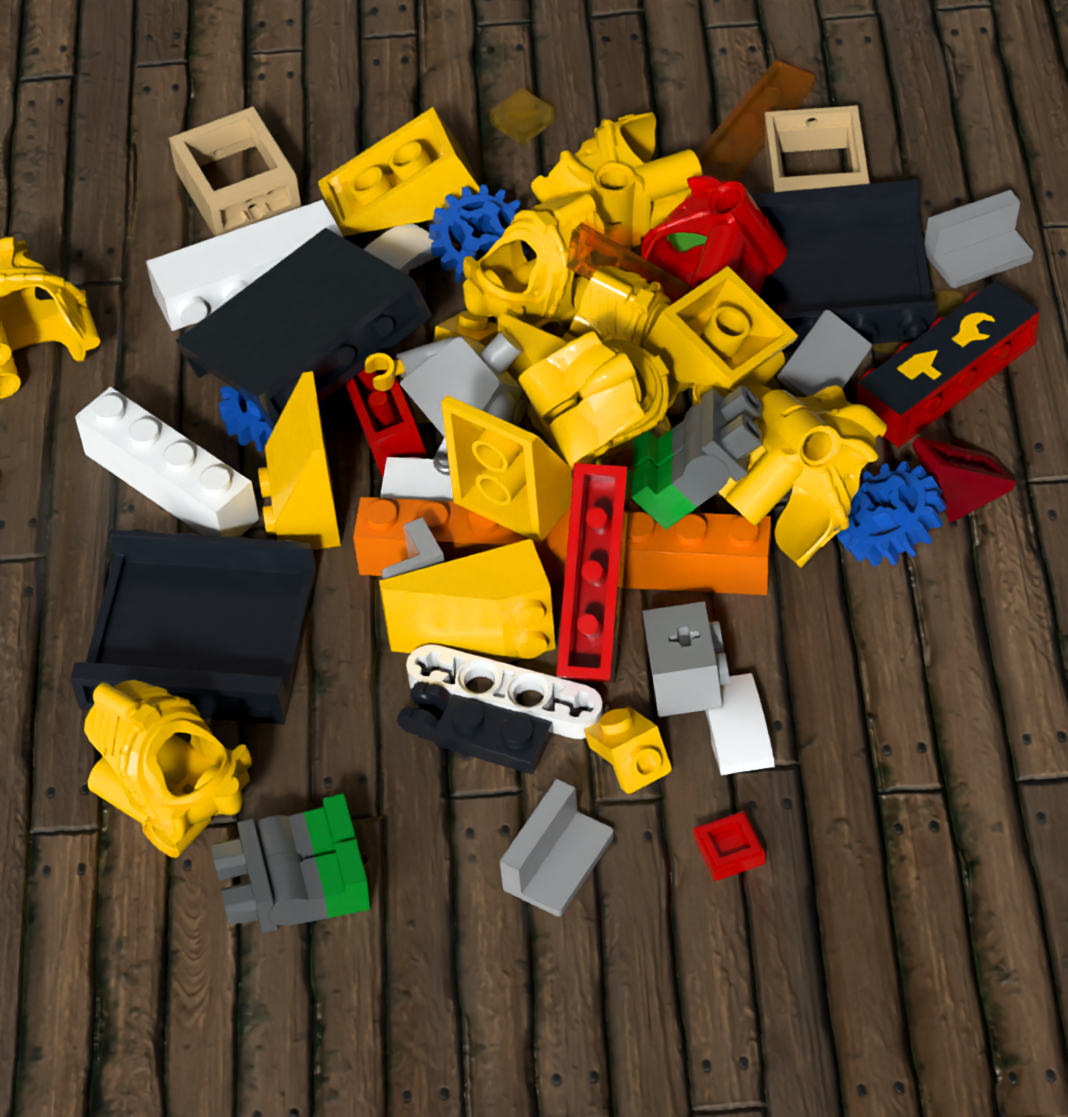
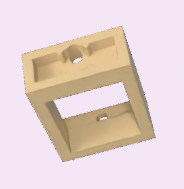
[765,106,870,192]
[169,107,301,237]

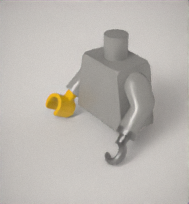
[365,330,523,476]

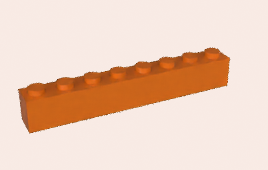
[353,497,771,595]

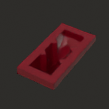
[912,437,1017,523]

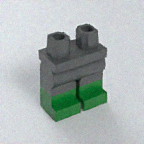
[631,385,763,530]
[211,793,370,934]

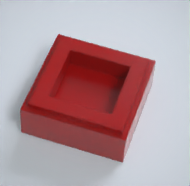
[693,811,765,882]

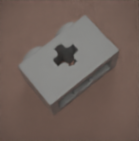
[642,601,730,717]

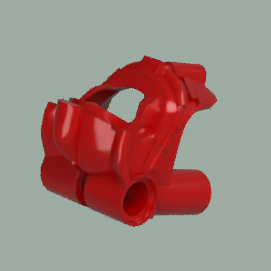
[638,175,787,304]

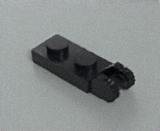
[396,681,553,774]

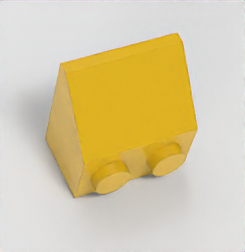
[643,266,798,388]

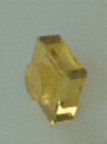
[490,88,555,145]

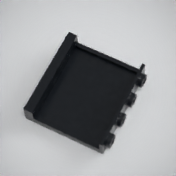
[750,179,937,352]
[175,227,432,430]
[70,529,317,725]

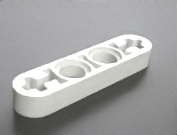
[406,645,603,739]

